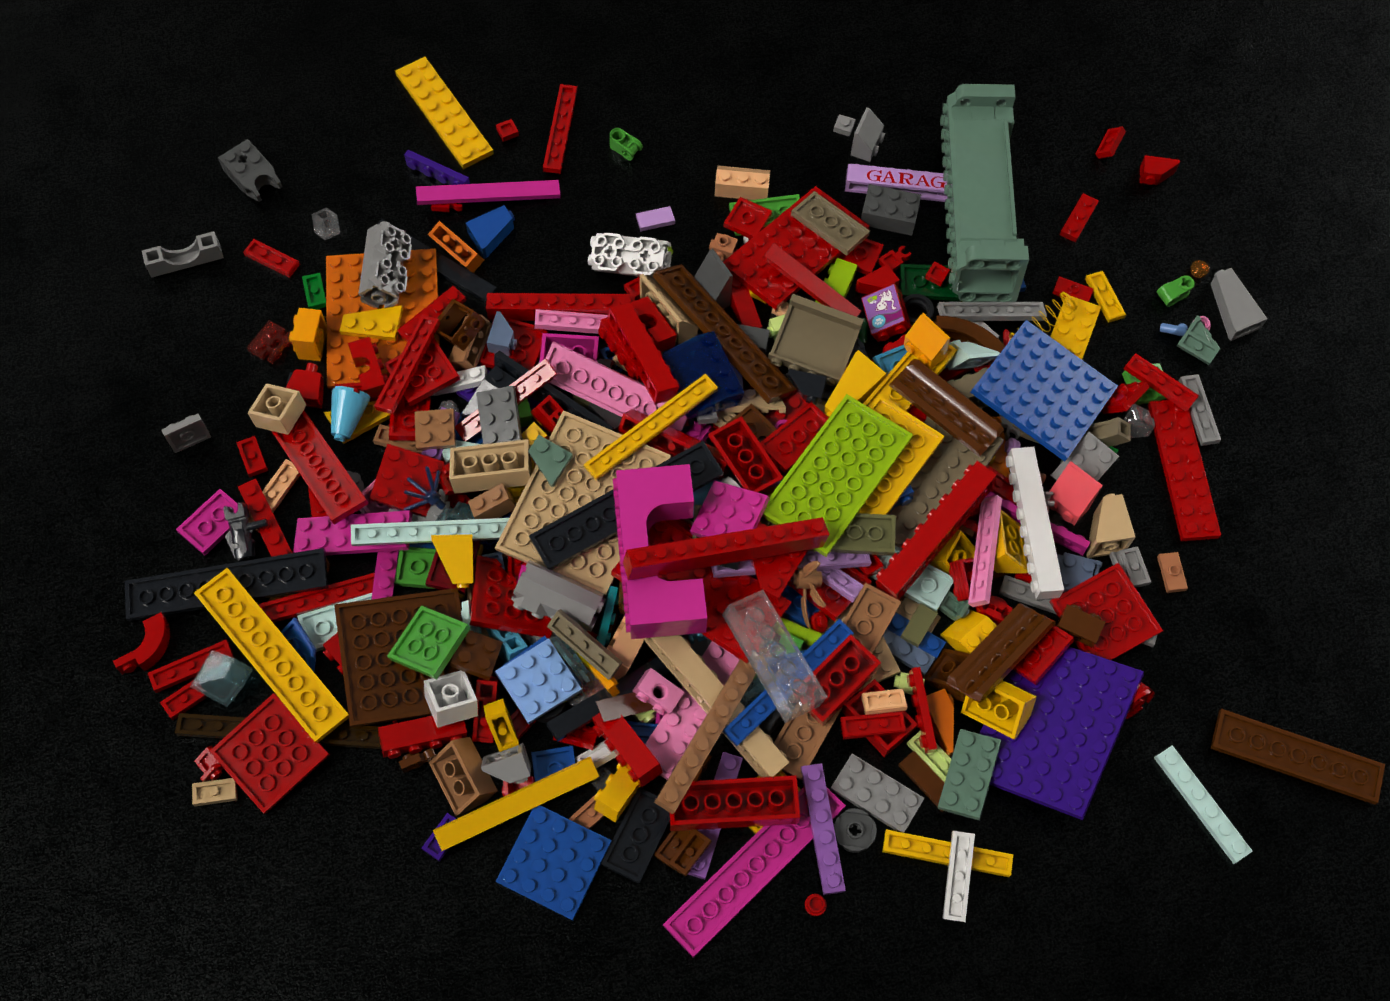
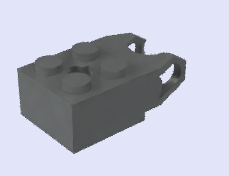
[218,139,282,202]

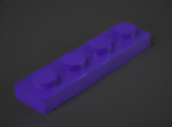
[404,150,470,185]

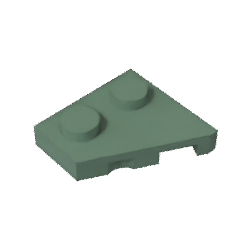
[528,435,573,488]

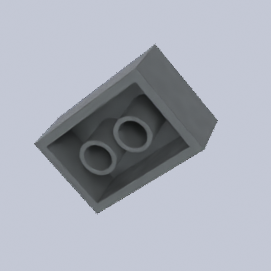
[861,184,921,236]

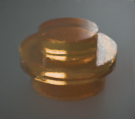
[1191,260,1209,278]

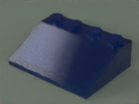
[662,331,745,419]

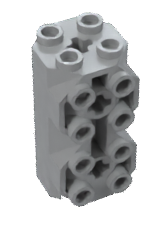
[359,221,412,308]
[511,560,606,632]

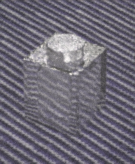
[312,208,340,240]

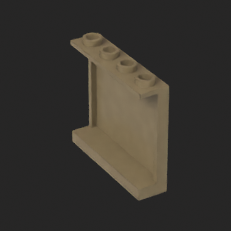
[768,294,864,386]

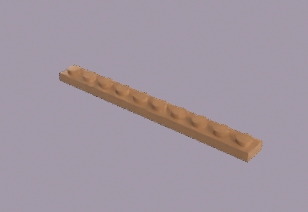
[654,641,772,814]

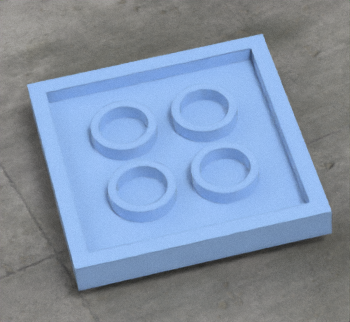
[495,638,582,724]

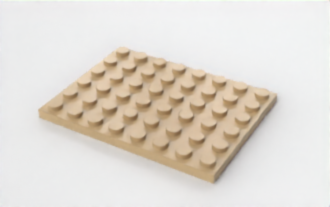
[495,410,671,597]

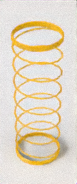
[1009,292,1077,339]

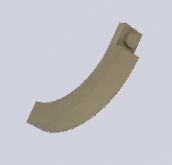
[1012,417,1131,447]

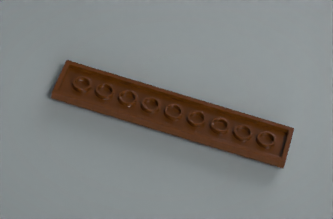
[653,264,797,404]

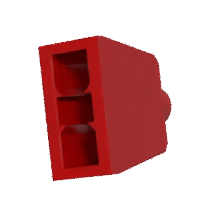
[285,363,324,409]

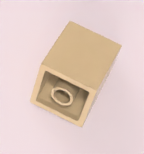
[1086,494,1135,558]

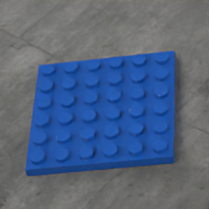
[970,320,1118,462]

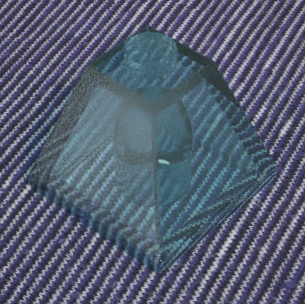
[190,650,253,707]

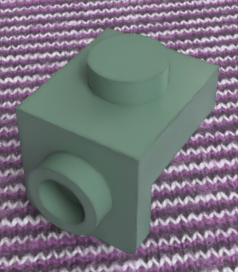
[938,591,970,621]

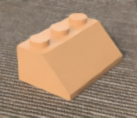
[715,166,770,200]

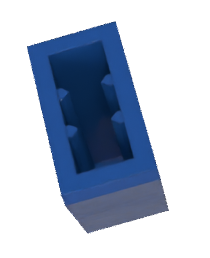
[466,205,515,259]

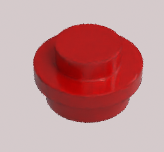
[810,612,828,632]
[805,894,827,916]

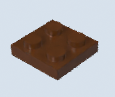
[450,630,503,681]

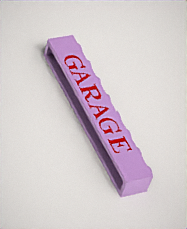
[845,164,947,202]

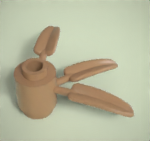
[791,561,826,628]

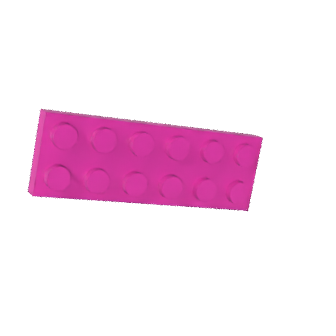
[293,510,412,556]

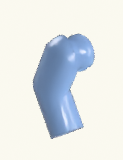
[1160,323,1188,336]

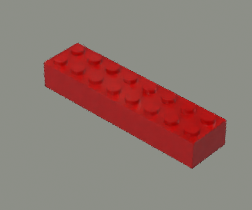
[875,461,997,600]

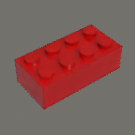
[792,634,881,726]

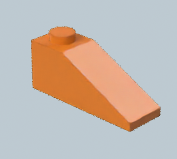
[926,689,954,757]

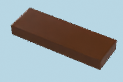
[898,751,944,812]

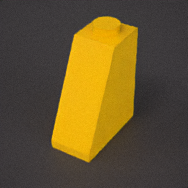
[431,534,473,588]

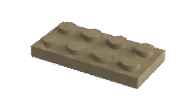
[791,191,870,256]

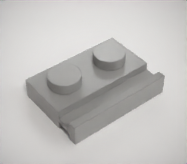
[1109,547,1151,588]

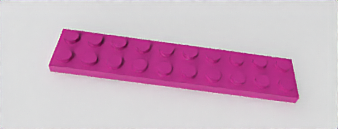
[663,787,846,958]

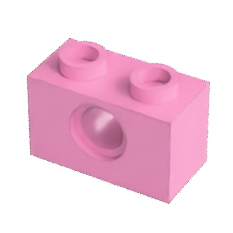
[633,668,684,715]

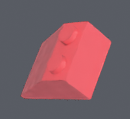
[1049,461,1103,526]

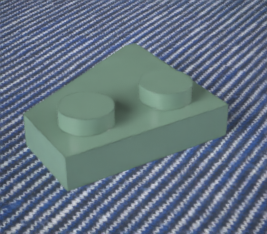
[1177,315,1220,365]

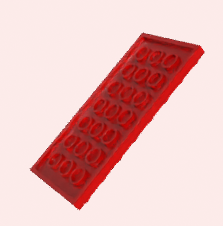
[723,186,870,310]
[611,521,792,663]

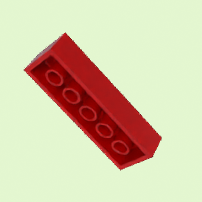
[669,775,800,831]

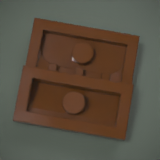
[654,829,712,876]

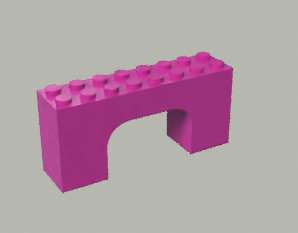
[613,464,707,639]

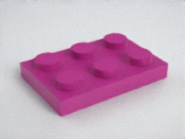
[176,489,238,556]

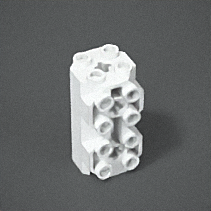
[588,233,672,277]

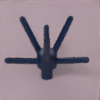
[404,466,446,511]

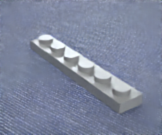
[937,302,1047,321]

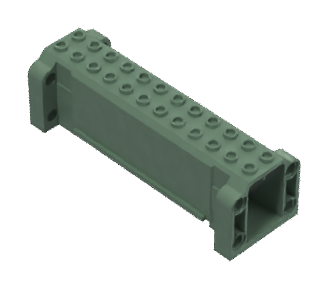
[940,84,1029,302]

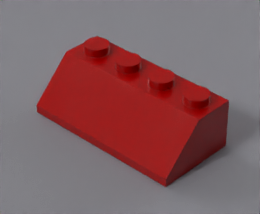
[708,416,784,495]

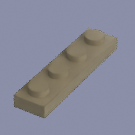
[547,609,623,680]

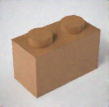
[468,483,516,519]

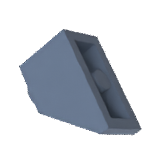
[487,311,517,356]

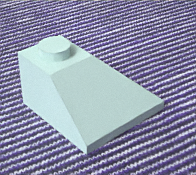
[947,340,1000,371]

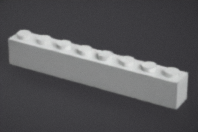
[1006,447,1064,600]

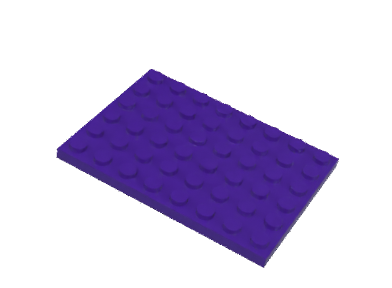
[979,647,1144,820]

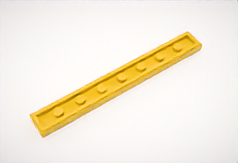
[584,373,718,481]
[433,756,599,851]

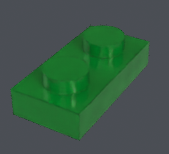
[302,273,326,309]

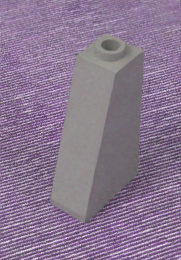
[1211,268,1267,341]

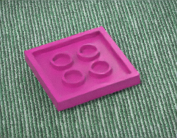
[690,480,770,537]

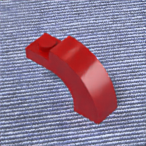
[113,612,170,674]

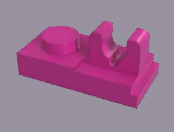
[686,421,713,442]

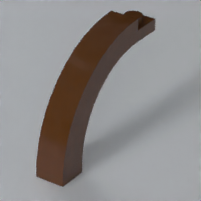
[934,316,1005,366]

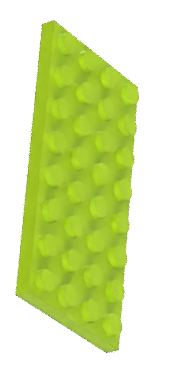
[762,394,913,557]

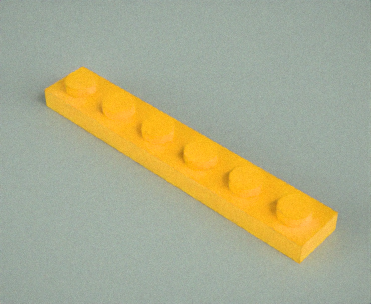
[882,829,1013,877]

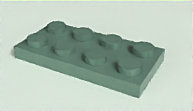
[938,729,1001,821]

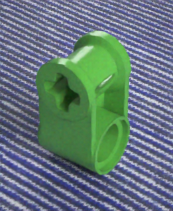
[610,128,643,161]
[1157,275,1194,307]

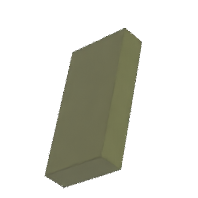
[900,603,938,648]

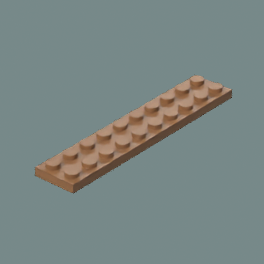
[774,582,901,781]

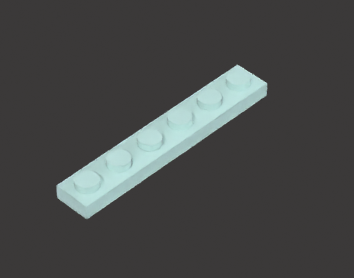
[1154,745,1253,864]

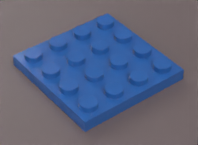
[495,805,612,921]

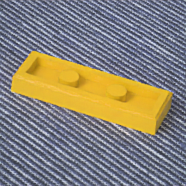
[1085,271,1126,323]

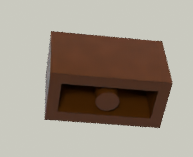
[1056,604,1105,648]

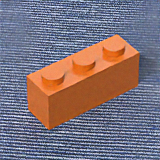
[428,221,484,273]

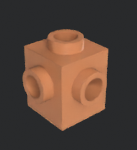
[709,233,738,261]

